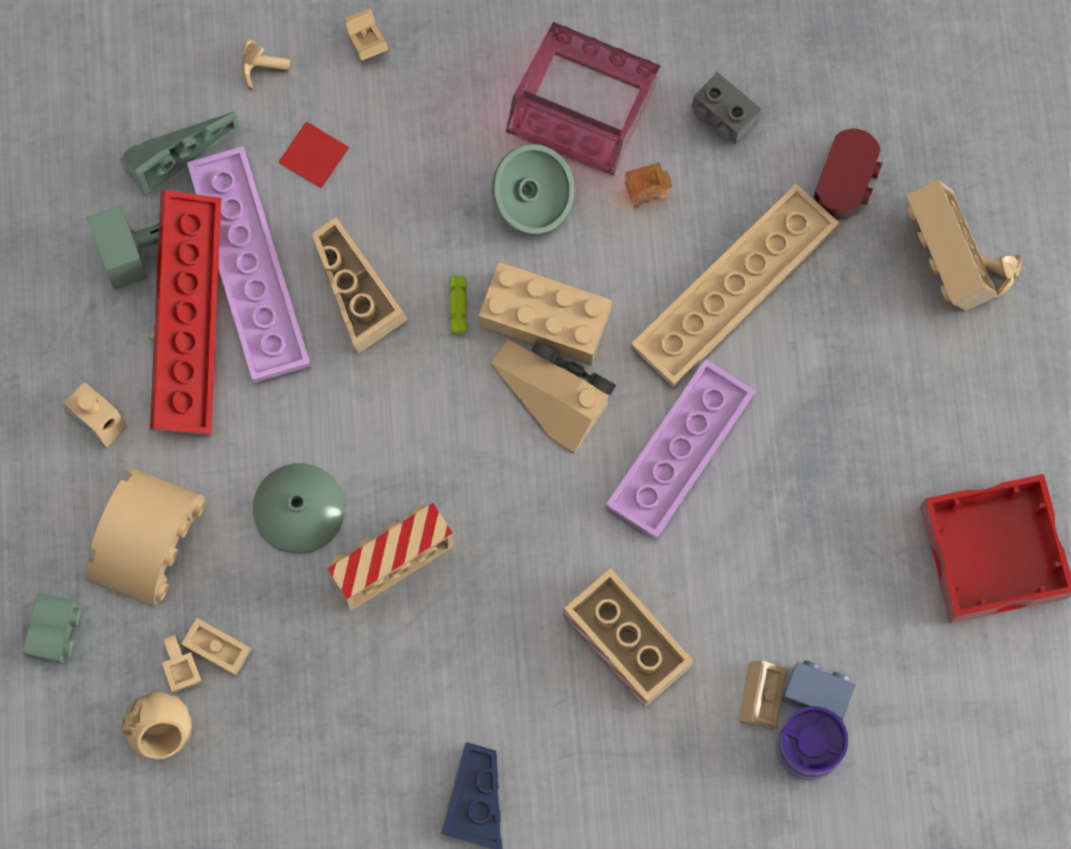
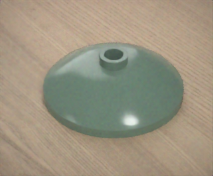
[492,144,575,234]
[253,463,345,554]

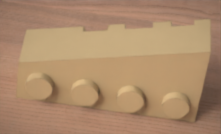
[312,217,408,354]

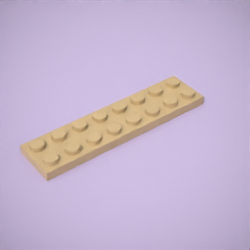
[630,183,839,387]

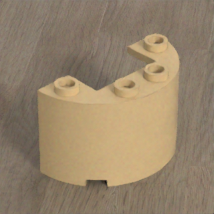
[86,468,206,607]

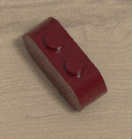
[813,128,882,220]

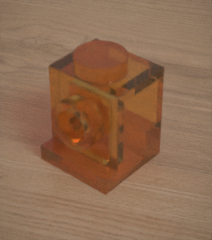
[624,162,672,209]

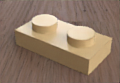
[181,618,251,676]

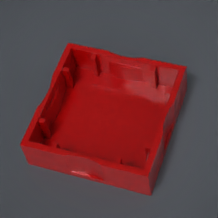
[920,474,1071,624]

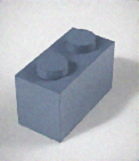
[782,660,856,720]

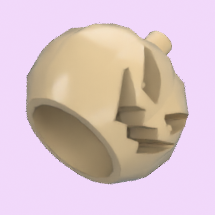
[122,692,192,760]

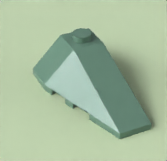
[121,112,240,195]

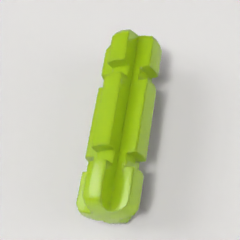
[450,276,467,334]

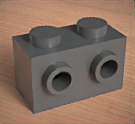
[692,72,761,144]

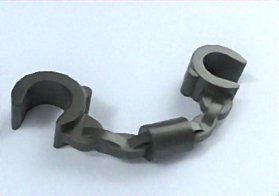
[531,340,616,396]

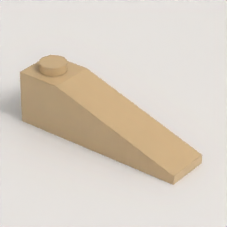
[491,340,609,454]

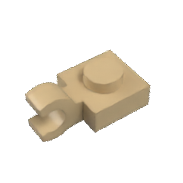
[162,635,202,693]

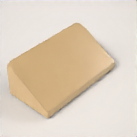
[739,661,787,729]

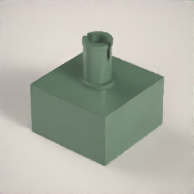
[87,205,159,289]

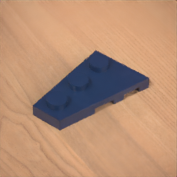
[441,742,502,849]

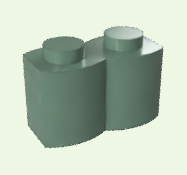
[23,593,81,664]

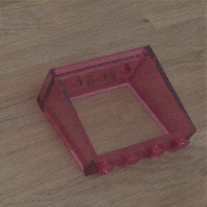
[506,22,661,176]

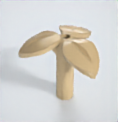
[242,39,290,89]
[980,254,1022,298]

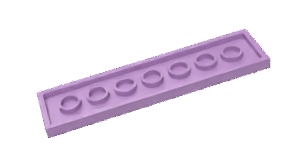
[186,146,311,383]

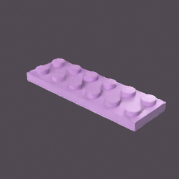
[605,359,756,540]

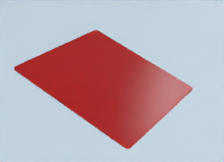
[279,122,349,188]

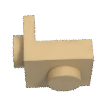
[344,9,388,61]

